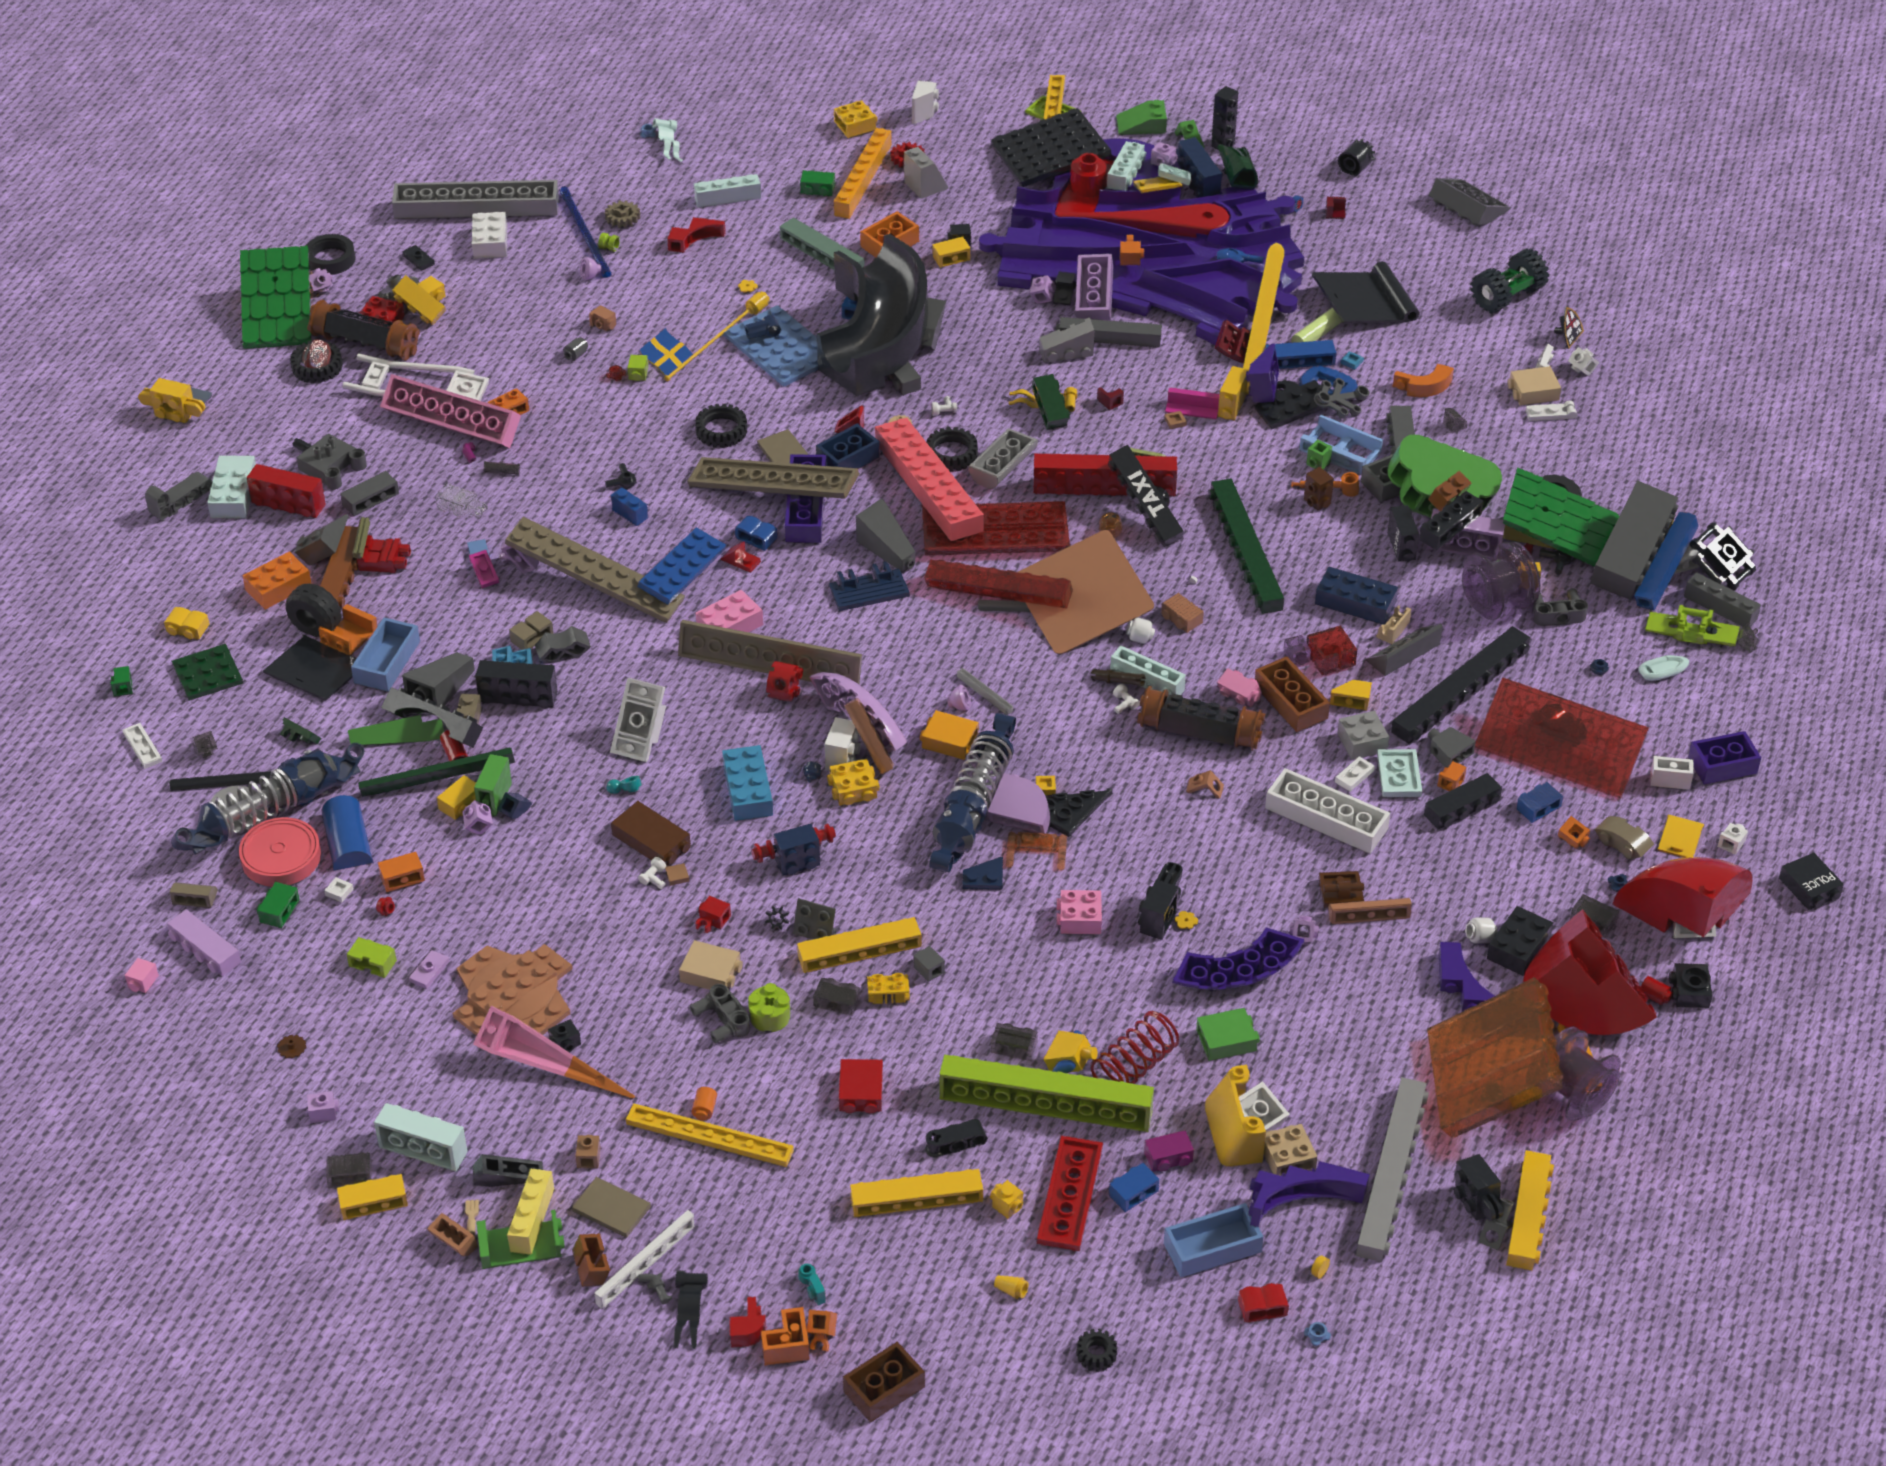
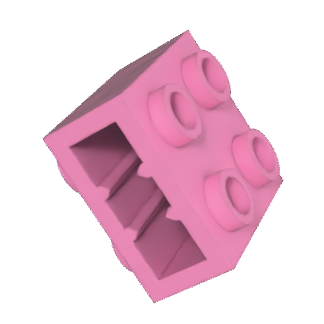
[1056,890,1102,934]

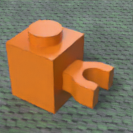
[1120,235,1144,265]
[807,1310,837,1351]

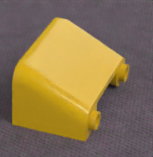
[1205,1065,1266,1167]

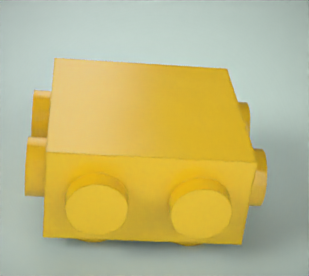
[827,759,880,806]

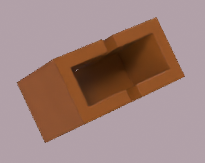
[1428,470,1472,511]
[572,1234,610,1287]

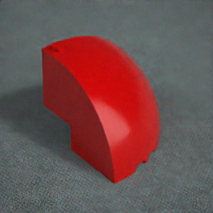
[1612,857,1753,937]
[1523,909,1657,1035]

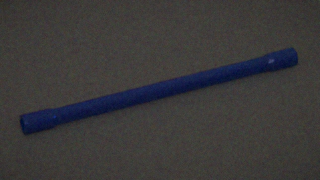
[559,186,612,278]

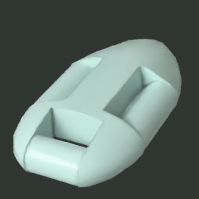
[1638,655,1689,681]

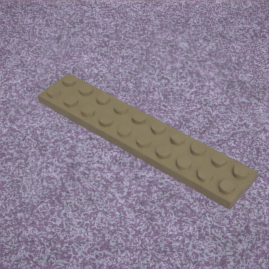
[687,457,859,499]
[505,517,685,623]
[678,620,862,685]

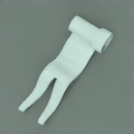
[652,118,682,162]

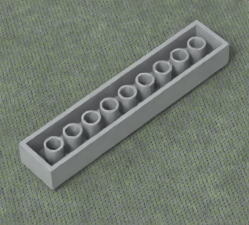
[392,180,559,219]

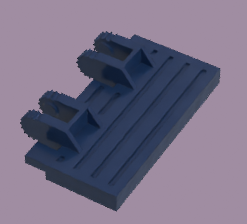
[829,561,910,611]

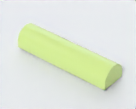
[1291,307,1342,343]

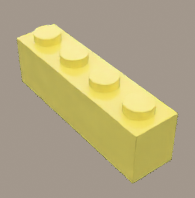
[507,1169,554,1255]

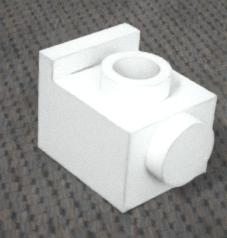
[1717,823,1748,855]

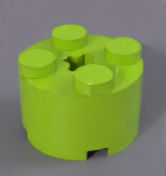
[748,983,791,1032]

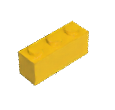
[393,275,446,325]
[337,1174,408,1220]

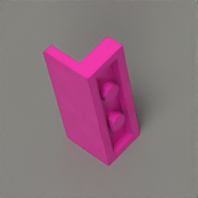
[1165,387,1220,419]

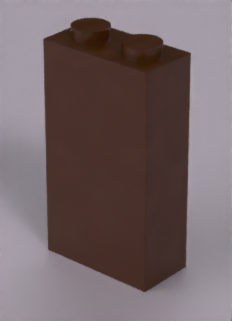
[611,801,691,867]

